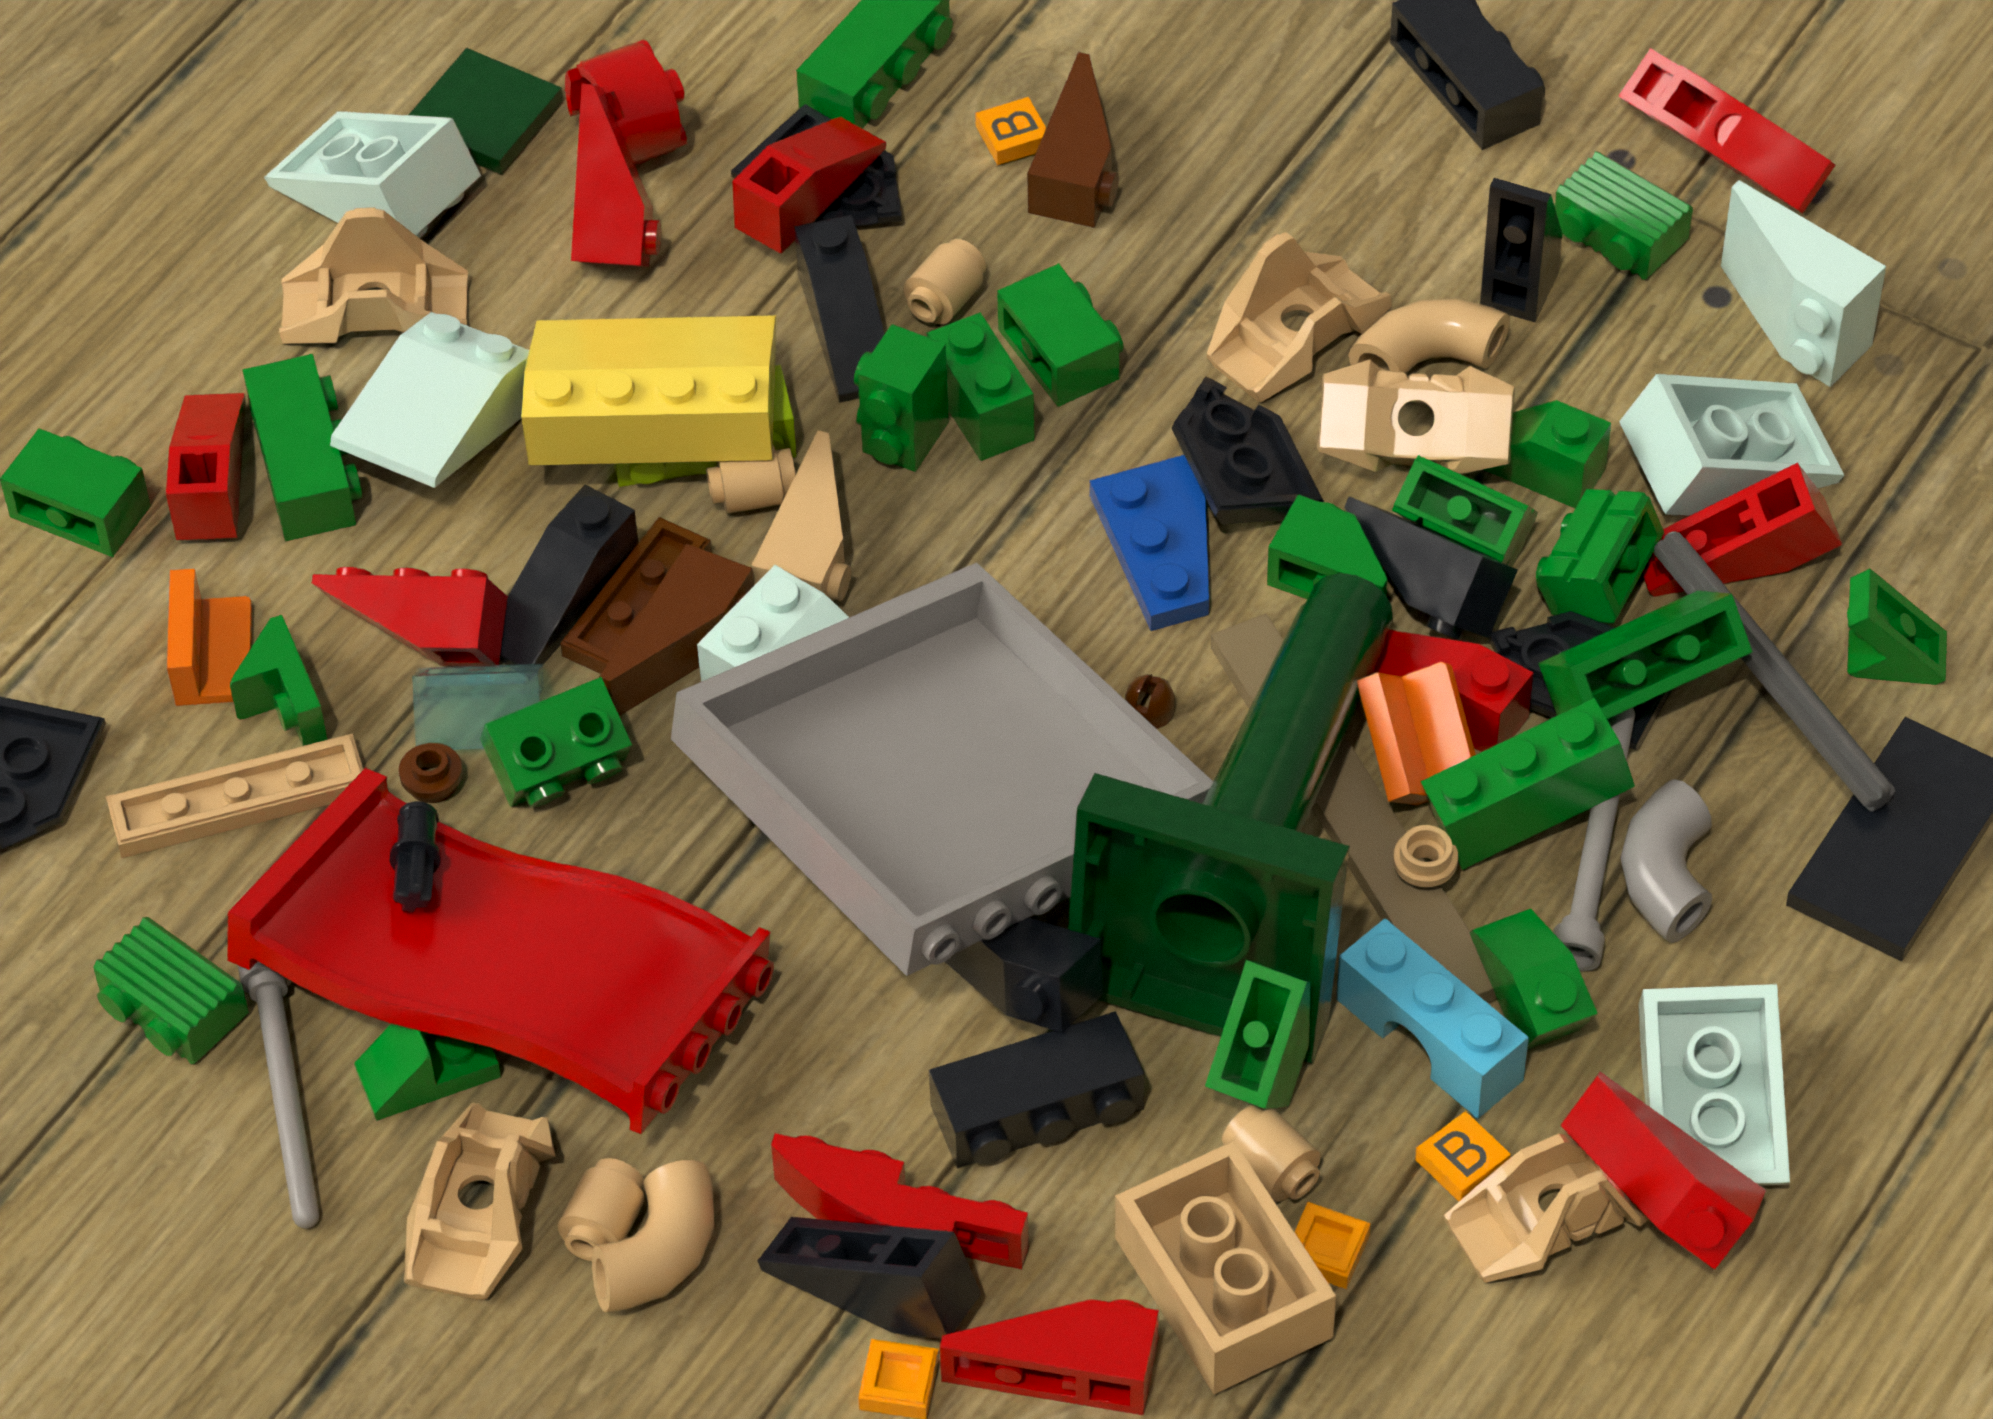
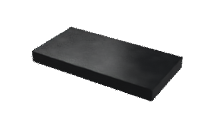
[1786,717,1993,961]

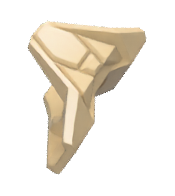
[279,207,468,344]
[1207,232,1392,403]
[1317,359,1515,474]
[404,1102,555,1300]
[1443,1133,1649,1283]

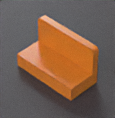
[167,568,252,706]
[1357,662,1476,805]

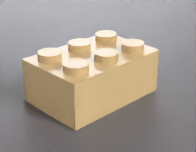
[1115,1141,1336,1394]

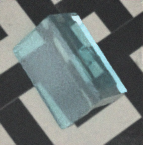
[412,664,544,750]

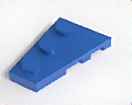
[1089,455,1209,631]

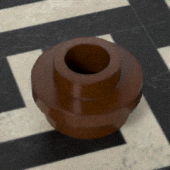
[399,743,463,803]

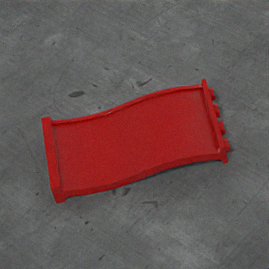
[227,768,774,1134]

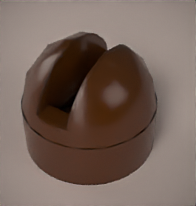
[1125,674,1175,729]

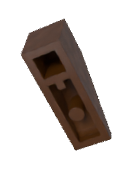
[1027,52,1119,228]
[599,544,754,716]

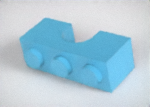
[1336,918,1529,1119]

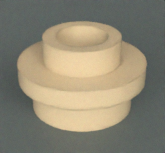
[1393,825,1458,887]

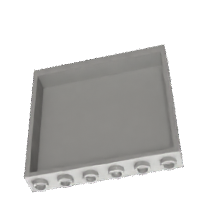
[671,562,1213,976]

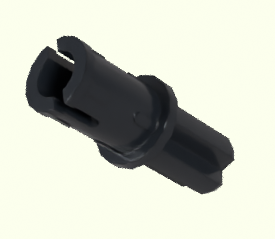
[389,801,441,913]

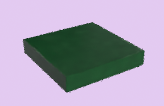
[408,48,563,175]

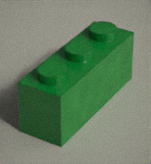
[796,0,953,129]
[242,354,363,542]
[1538,590,1753,719]
[1421,698,1635,870]

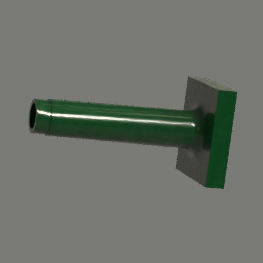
[1068,573,1393,1064]

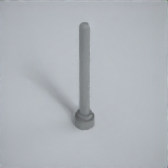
[1553,708,1635,971]
[238,962,319,1229]

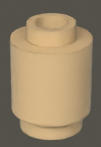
[903,239,986,324]
[706,445,796,514]
[1222,1104,1321,1202]
[558,1158,645,1261]

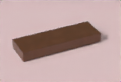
[560,517,712,674]

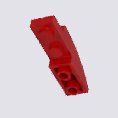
[1618,48,1836,214]
[771,1133,1029,1270]

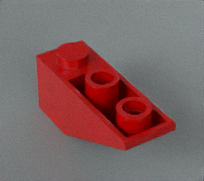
[732,117,887,254]
[166,393,246,540]
[311,567,508,667]

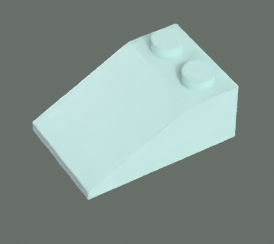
[265,111,481,238]
[1721,180,1886,387]
[330,312,529,488]
[1619,374,1844,516]
[697,565,850,682]
[1638,984,1790,1186]

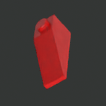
[571,84,661,267]
[1642,462,1842,597]
[1372,630,1534,752]
[1560,1072,1766,1269]
[940,1299,1159,1416]

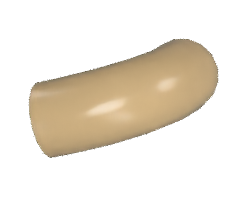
[1348,298,1510,374]
[592,1160,715,1312]

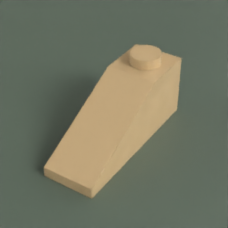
[752,430,851,602]

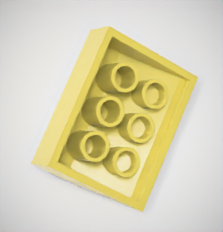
[521,315,776,465]

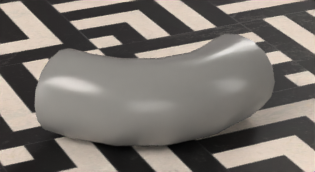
[1620,779,1712,943]

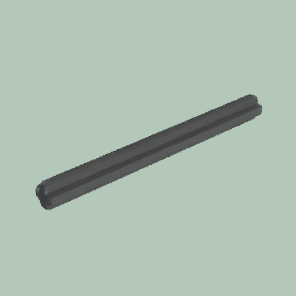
[1654,531,1895,812]

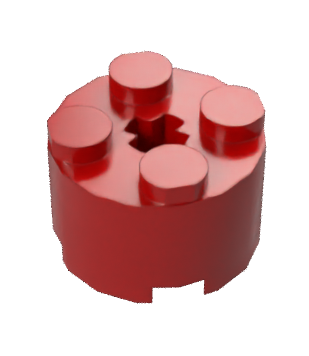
[565,39,687,165]

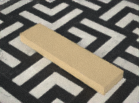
[106,733,363,858]

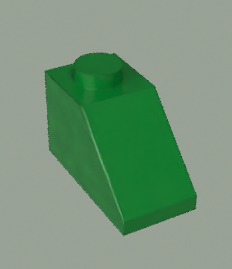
[1483,400,1611,509]
[1267,494,1388,599]
[1470,908,1598,1050]
[1205,960,1311,1109]

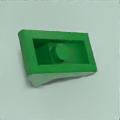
[1847,569,1947,685]
[230,615,328,746]
[354,1024,501,1121]

